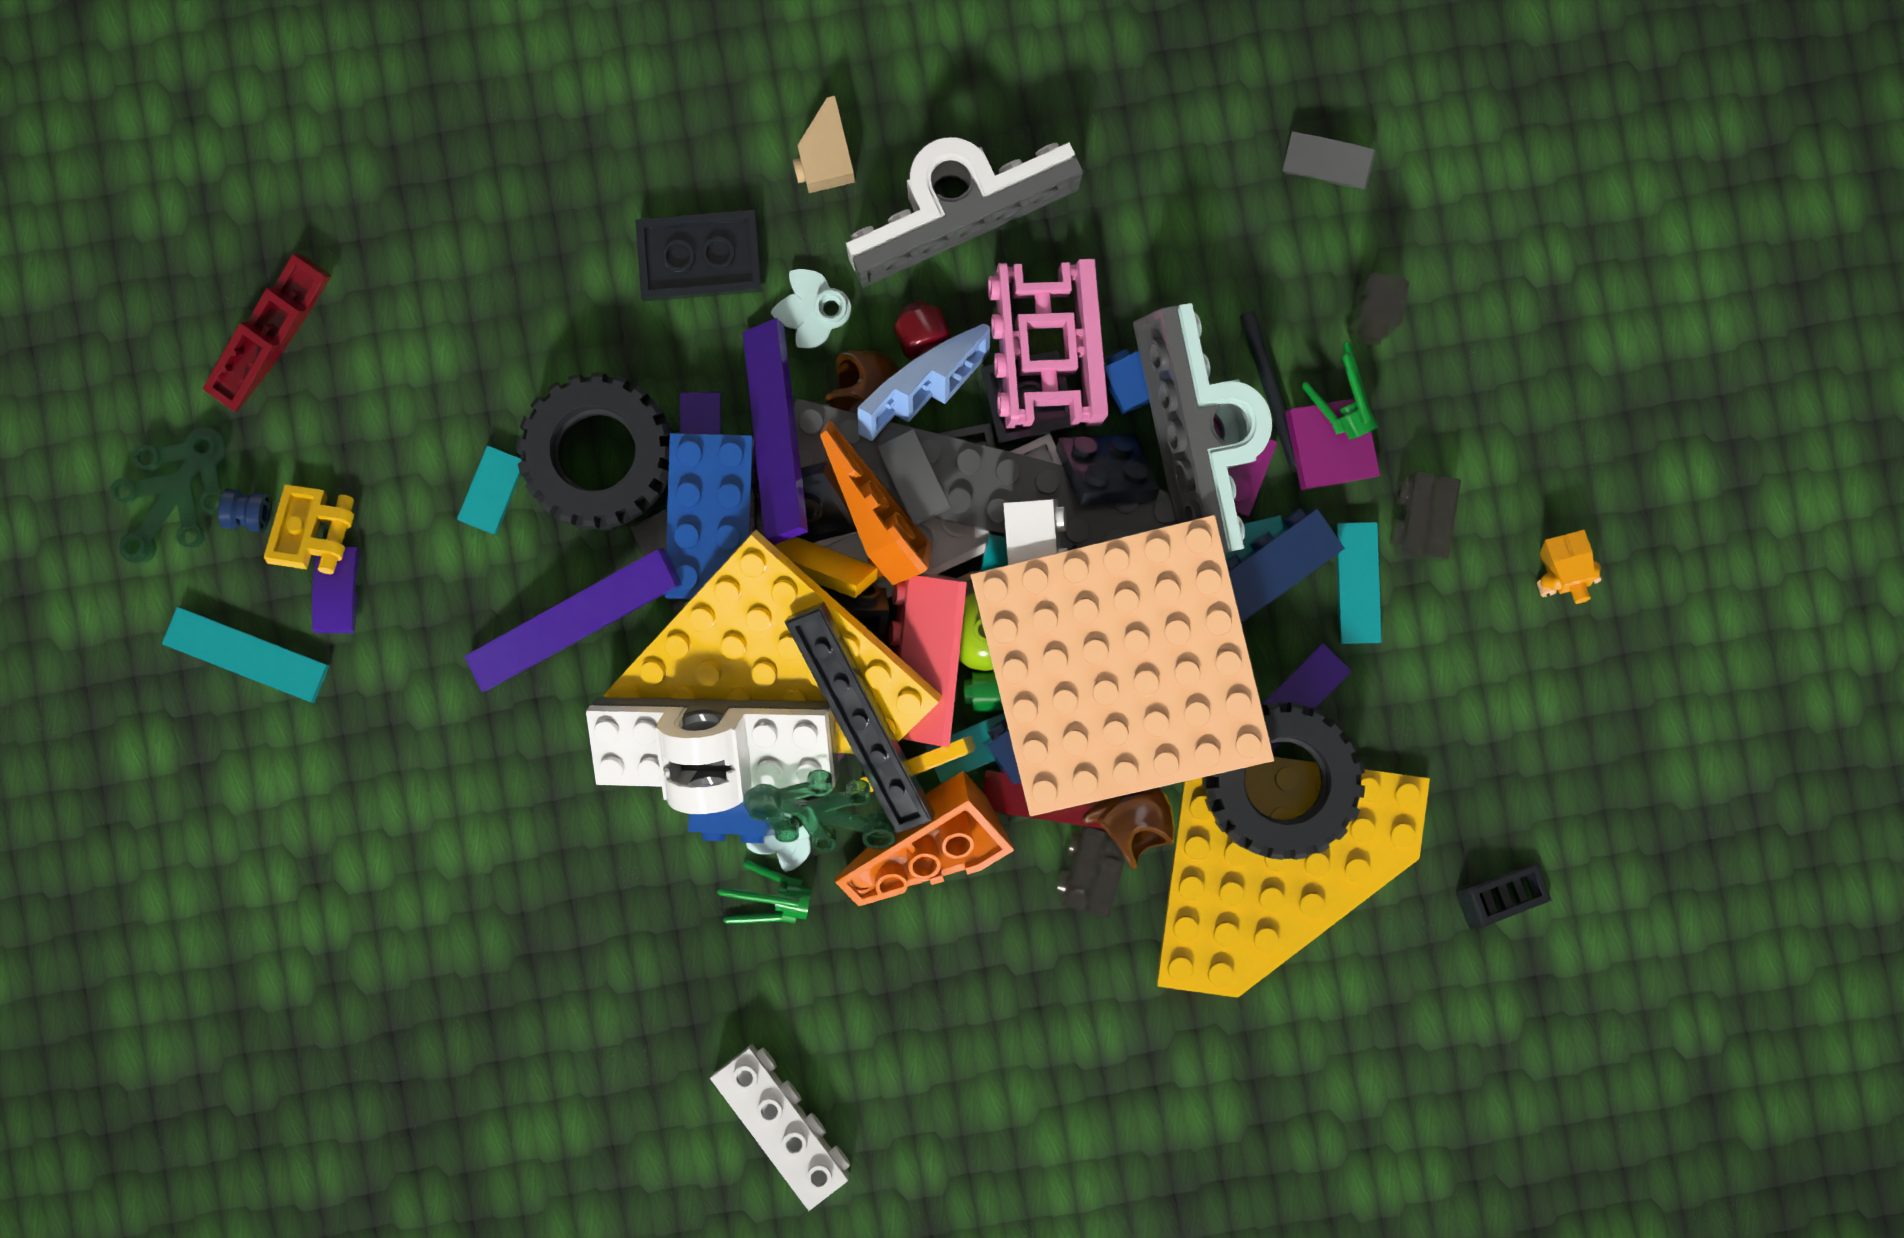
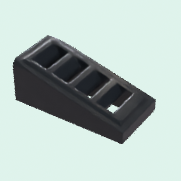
[1456,862,1552,929]

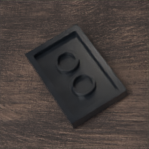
[635,210,762,302]

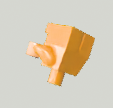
[1537,530,1601,604]

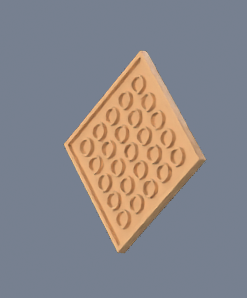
[971,515,1274,816]

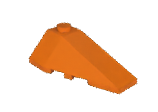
[820,420,933,585]
[835,771,1014,906]

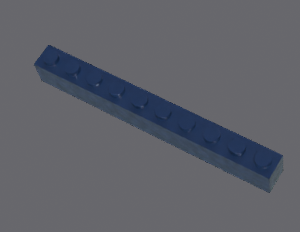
[983,508,1345,785]

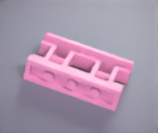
[988,259,1108,428]

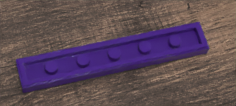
[743,318,808,545]
[464,548,682,692]

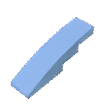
[858,324,990,441]

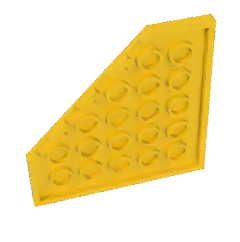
[603,530,942,754]
[1156,757,1430,998]

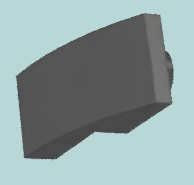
[1282,131,1376,190]
[877,429,952,526]

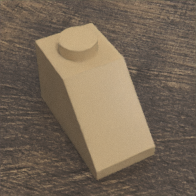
[793,96,855,193]

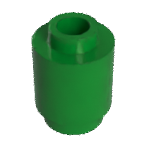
[964,671,1004,712]

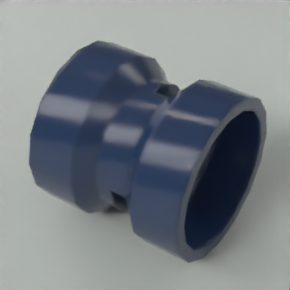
[218,488,271,533]

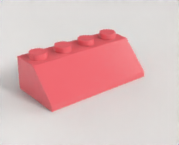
[888,573,967,747]

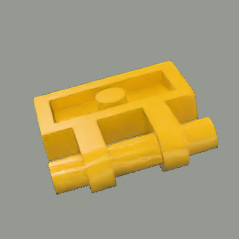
[264,484,354,574]

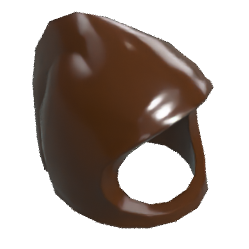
[824,350,899,423]
[1082,787,1175,870]

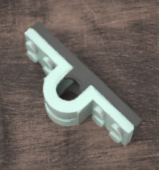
[1133,303,1272,553]

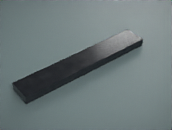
[784,602,935,833]

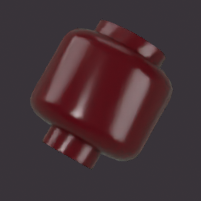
[894,301,952,361]

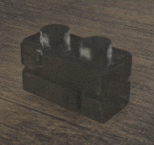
[1348,272,1409,345]
[1390,472,1461,562]
[1055,826,1125,918]

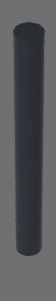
[1239,311,1296,467]

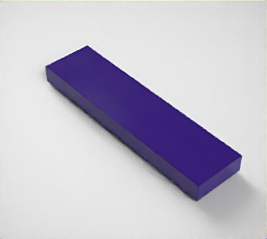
[1261,643,1352,751]

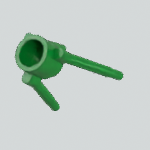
[1302,341,1378,440]
[717,860,811,924]

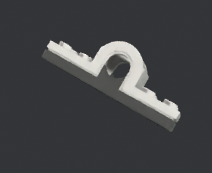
[846,137,1083,288]
[586,697,840,814]

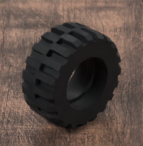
[516,372,673,531]
[1202,702,1365,860]

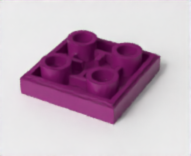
[1285,399,1380,490]

